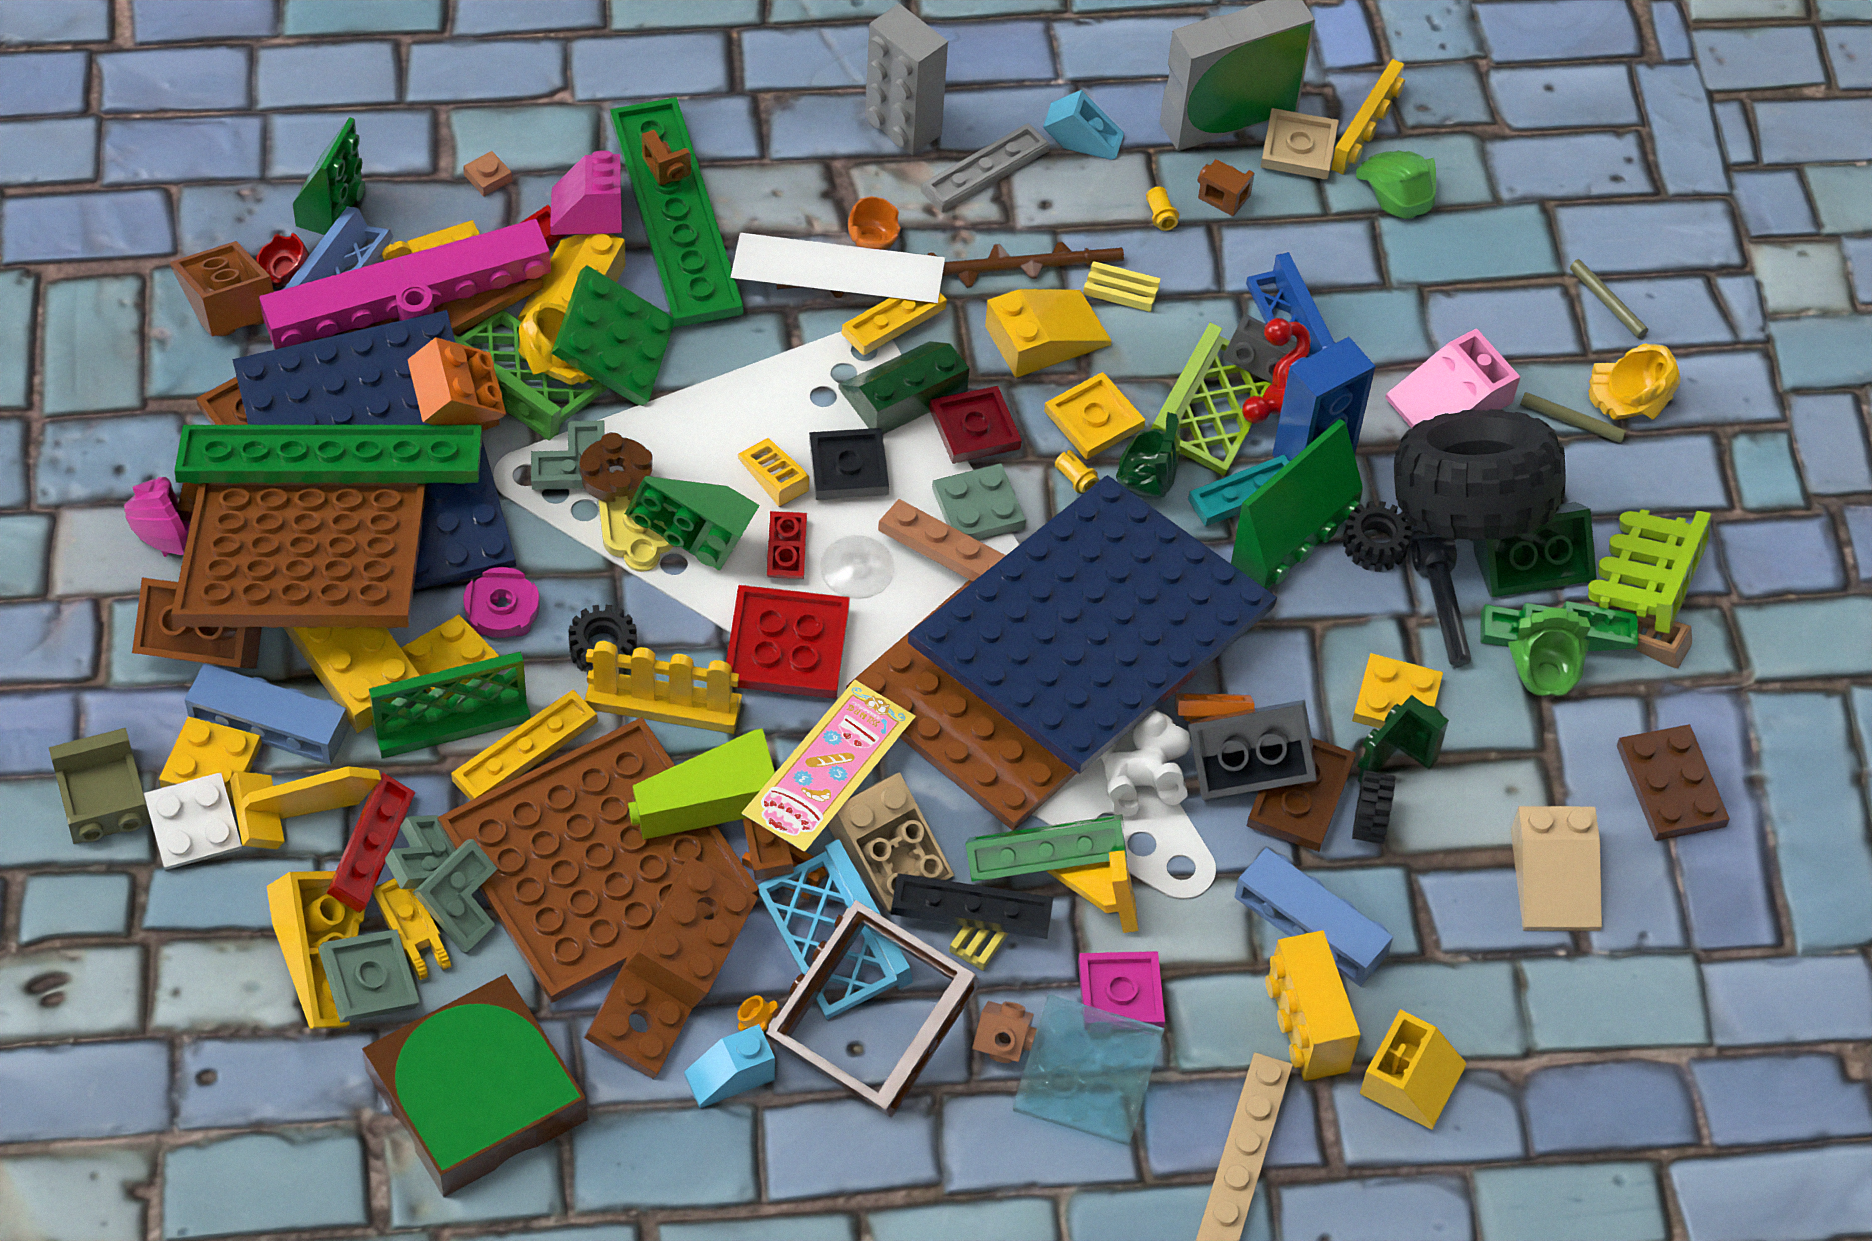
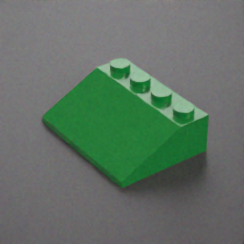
[1231,419,1363,590]

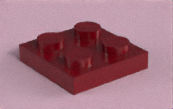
[929,386,1022,464]

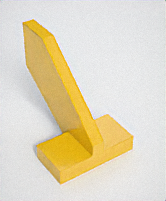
[230,766,381,849]
[1046,850,1139,933]

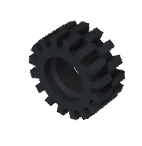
[1343,501,1412,572]
[568,604,637,675]
[1352,771,1396,844]

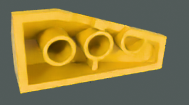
[267,871,365,1029]

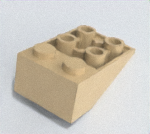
[828,772,954,912]

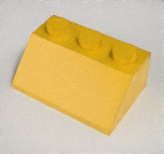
[518,233,626,322]

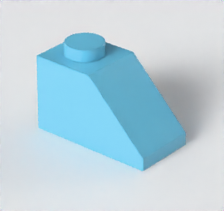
[1043,90,1124,160]
[684,1024,775,1108]

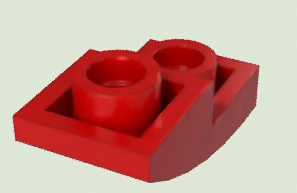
[767,511,807,579]

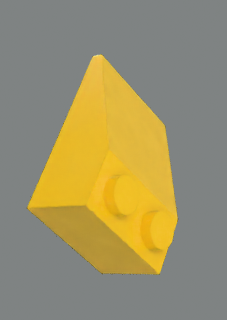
[985,289,1112,378]

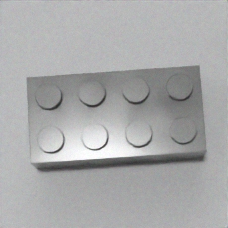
[865,3,948,155]

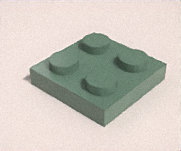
[932,463,1026,540]
[318,929,420,1023]

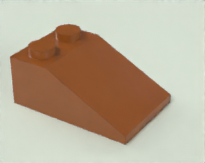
[170,241,274,337]
[132,577,262,669]

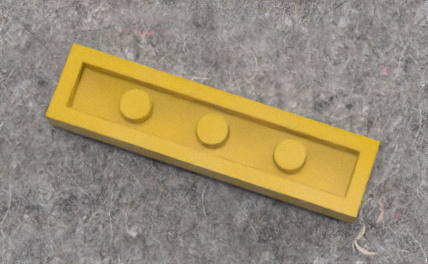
[1331,59,1406,175]
[451,689,598,800]

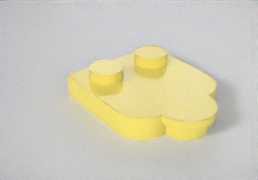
[598,496,674,572]

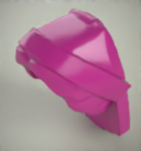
[124,477,190,557]

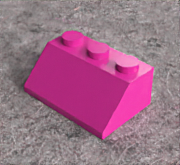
[550,151,622,235]

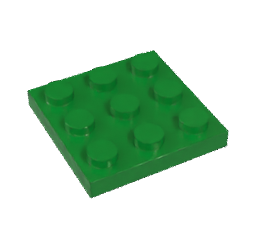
[551,265,674,406]

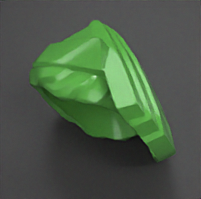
[1356,150,1436,219]
[1508,608,1591,696]

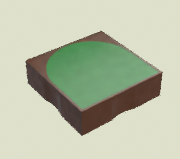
[362,974,588,1198]

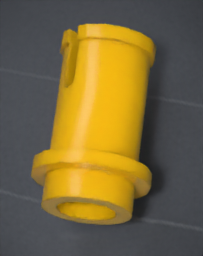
[1146,186,1179,231]
[1055,450,1099,494]

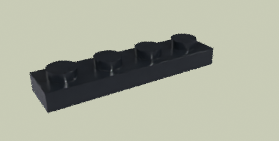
[891,873,1054,939]

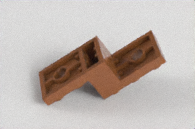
[584,856,758,1079]

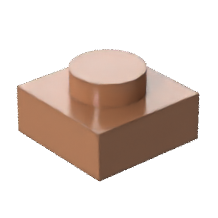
[463,151,512,197]

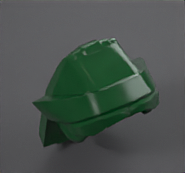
[1116,412,1180,497]

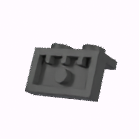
[1223,313,1297,383]

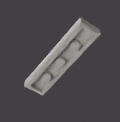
[921,123,1050,213]

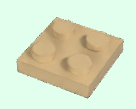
[1260,108,1339,180]

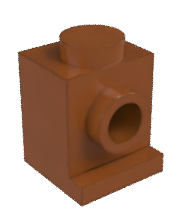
[1197,159,1255,216]

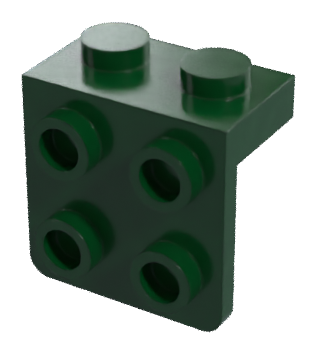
[1357,695,1449,783]

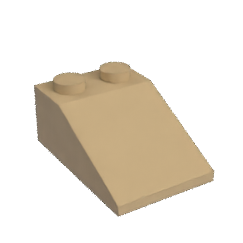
[1511,806,1602,931]

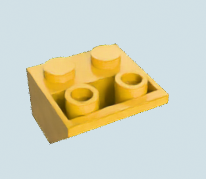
[1359,1009,1467,1130]

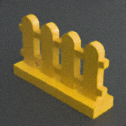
[584,641,742,734]

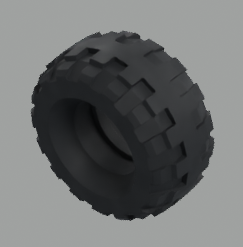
[1394,409,1566,541]

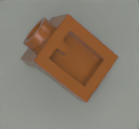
[642,130,691,186]

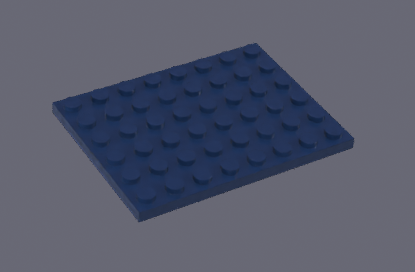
[232,310,516,591]
[908,475,1277,774]

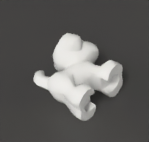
[1100,710,1191,817]

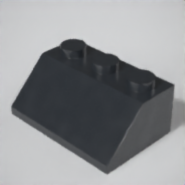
[1188,700,1317,800]

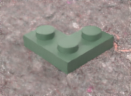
[531,420,605,490]
[385,815,456,889]
[412,839,498,952]

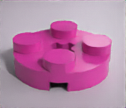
[463,567,540,638]

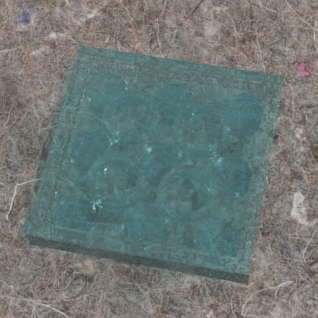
[1013,994,1164,1146]

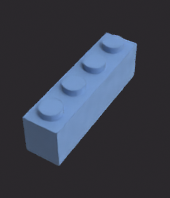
[184,663,349,765]
[1234,847,1393,987]

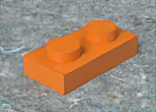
[1174,693,1255,721]

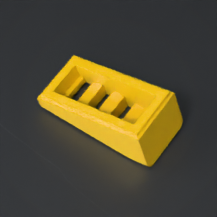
[738,438,810,507]

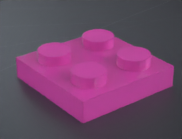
[1078,951,1165,1031]

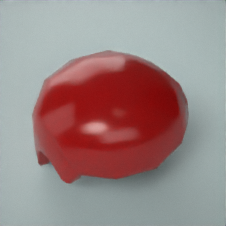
[256,233,309,287]

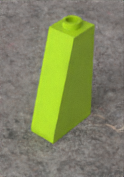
[628,728,775,840]

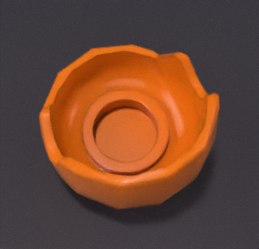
[847,196,901,250]

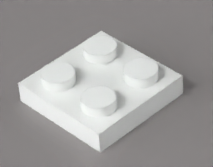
[144,772,242,870]

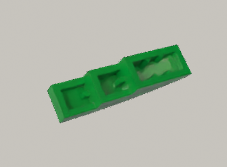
[1480,601,1638,651]

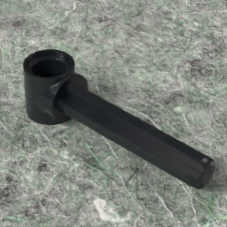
[1412,537,1471,667]

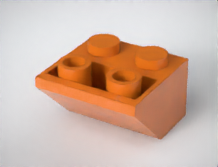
[407,337,506,425]

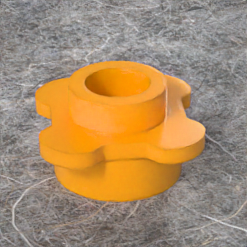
[737,995,779,1032]

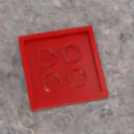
[726,585,850,699]

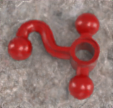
[1242,318,1311,424]

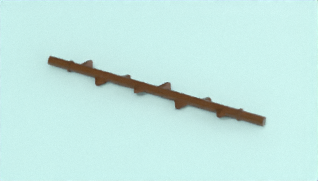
[776,242,1124,298]

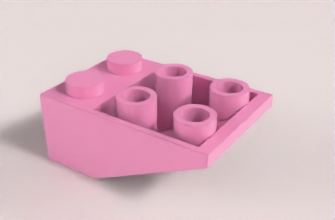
[1385,328,1520,428]

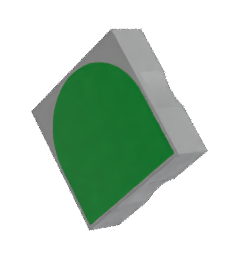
[1160,0,1315,151]

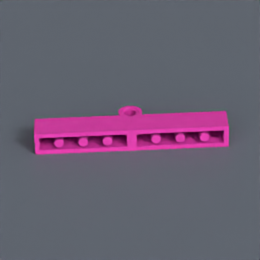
[259,219,551,349]

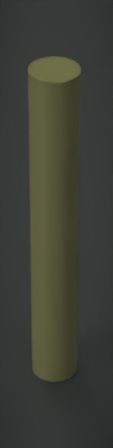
[1570,259,1648,338]
[1520,392,1626,444]

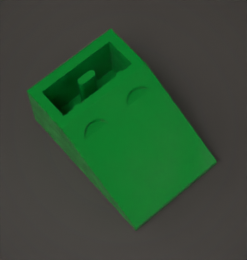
[293,117,365,235]
[624,476,760,571]

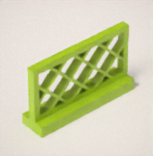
[1150,322,1272,476]

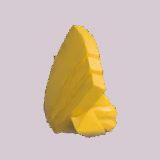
[518,301,593,385]
[1588,343,1681,420]

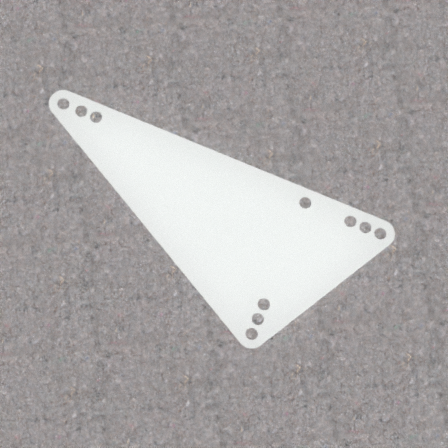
[493,331,1216,899]

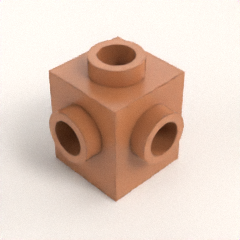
[972,1001,1038,1063]

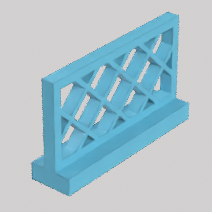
[757,839,913,1020]

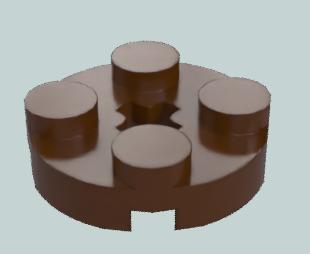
[579,432,653,502]

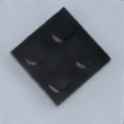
[809,428,889,500]

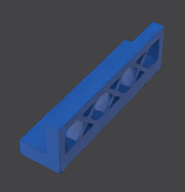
[1246,252,1334,358]

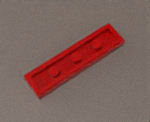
[326,772,415,913]

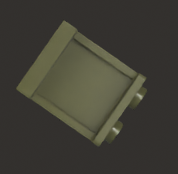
[48,727,151,844]

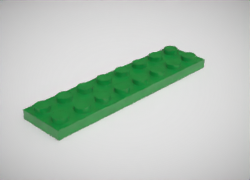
[610,97,743,328]
[174,425,482,484]

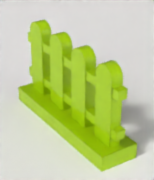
[1588,509,1711,633]

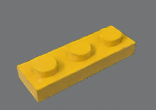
[841,292,947,356]

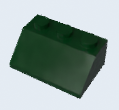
[838,341,970,435]
[1473,502,1597,597]

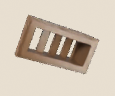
[1619,608,1692,669]

